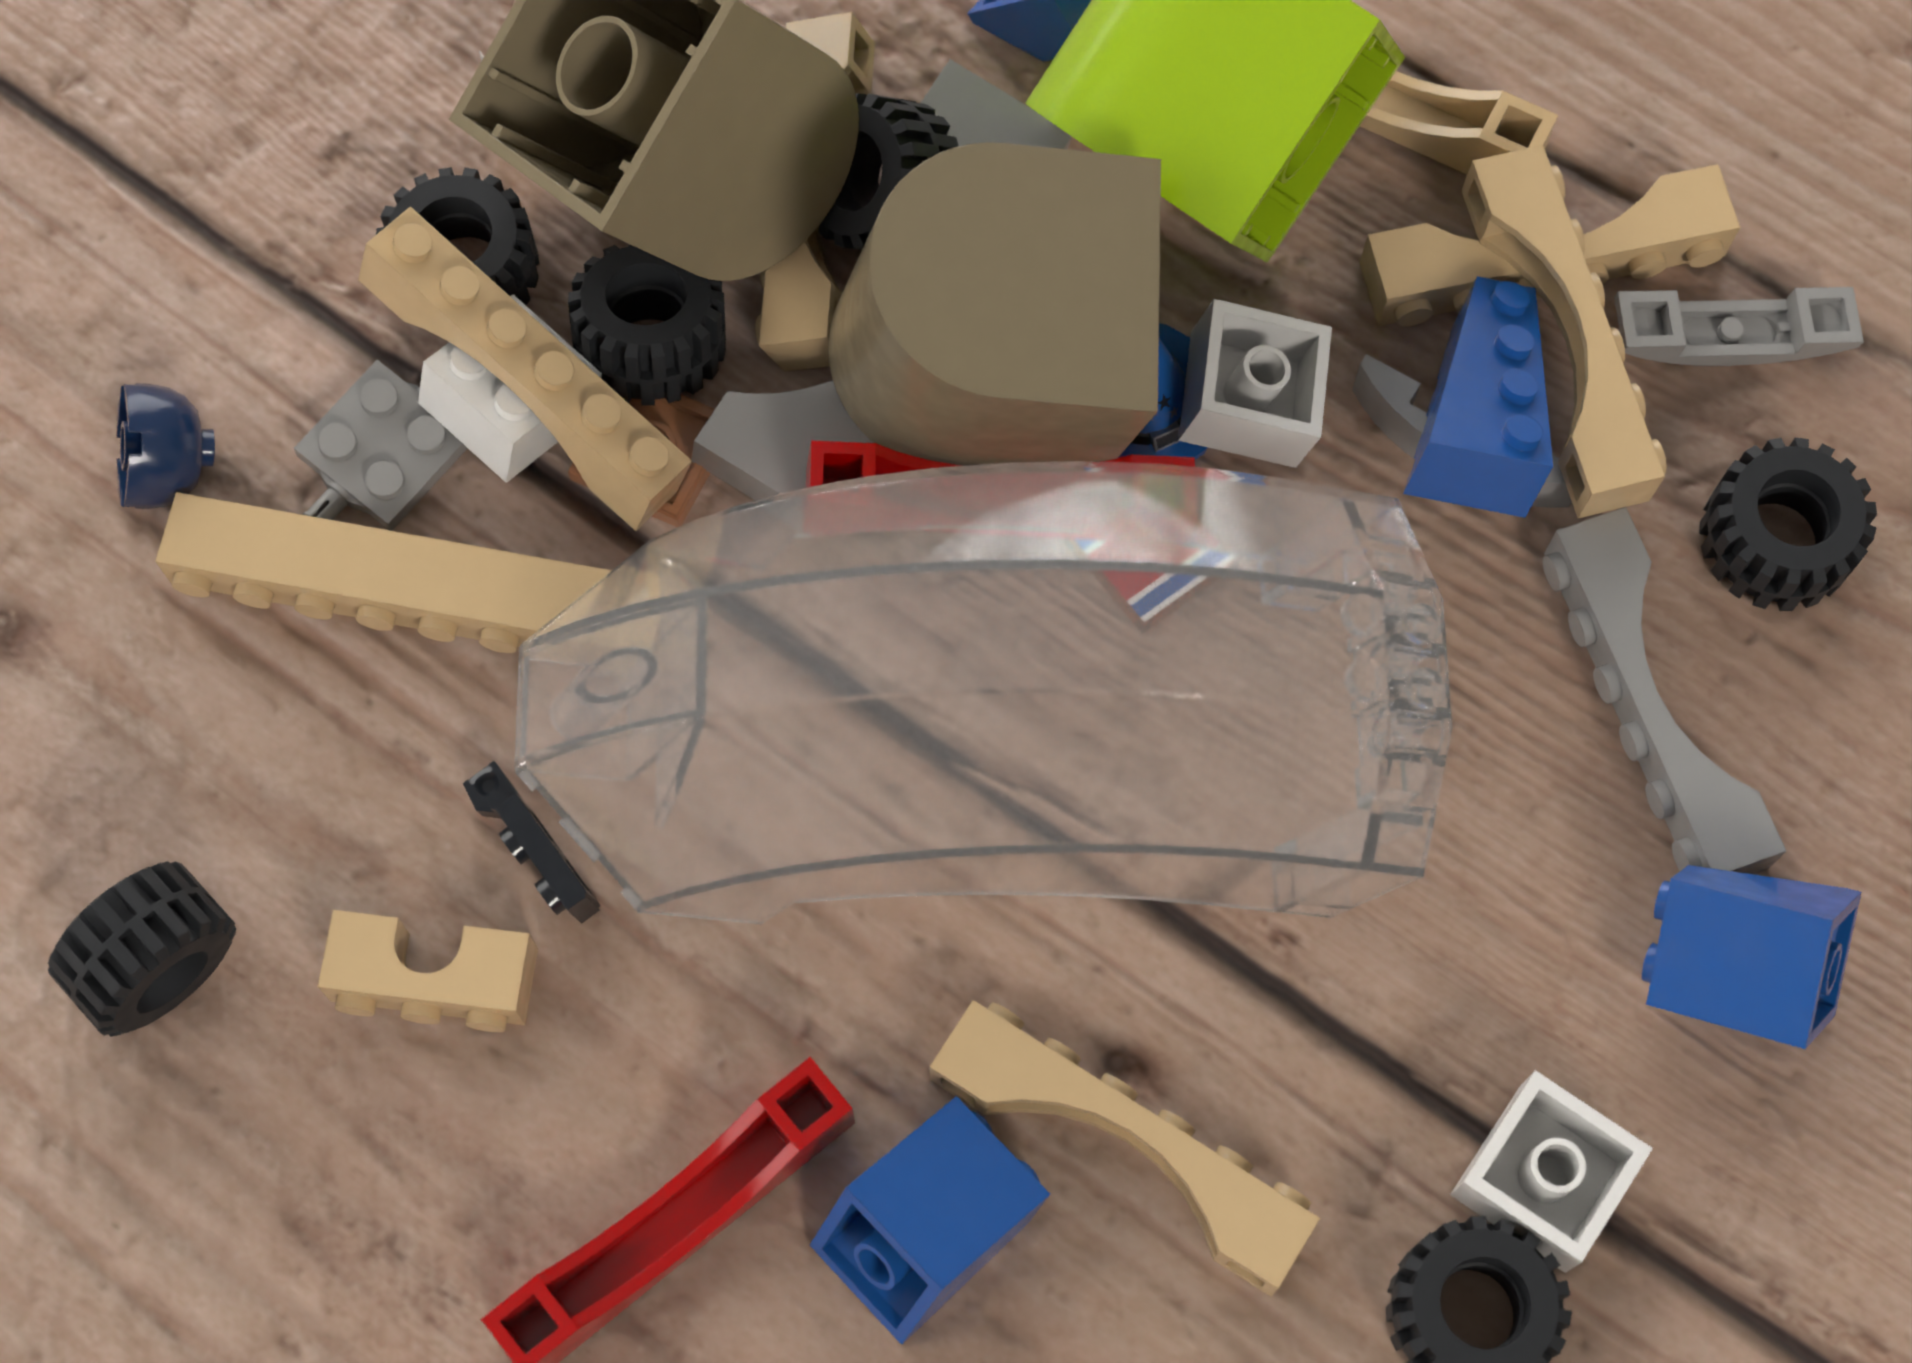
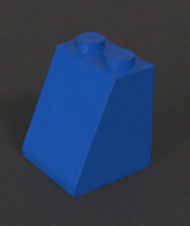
[1642,865,1862,1049]
[809,1096,1050,1345]

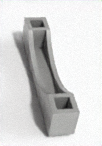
[1543,507,1786,874]

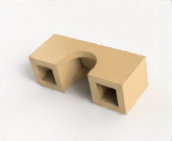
[318,910,538,1032]

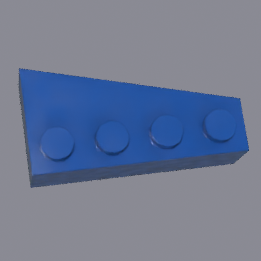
[1403,276,1554,518]

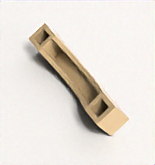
[755,12,875,372]
[1360,71,1558,174]
[1461,145,1667,518]
[1360,164,1740,327]
[358,206,692,531]
[929,1000,1320,1297]

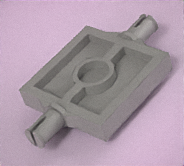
[294,360,468,531]

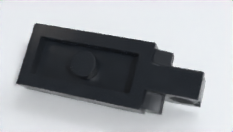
[463,761,601,924]

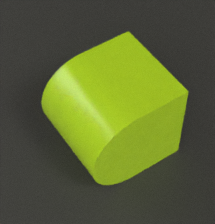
[1025,0,1405,263]

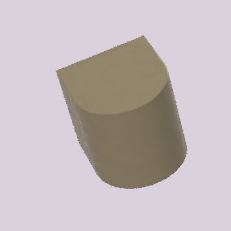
[449,0,859,281]
[828,142,1161,469]

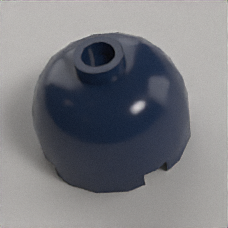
[117,383,215,509]

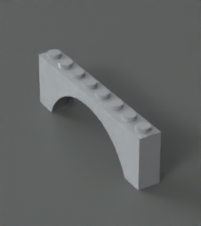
[691,59,1072,539]

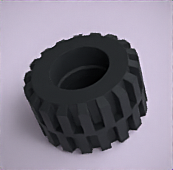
[818,93,959,250]
[376,167,540,305]
[568,244,726,406]
[1699,437,1877,611]
[48,861,236,1037]
[1385,1216,1572,1363]

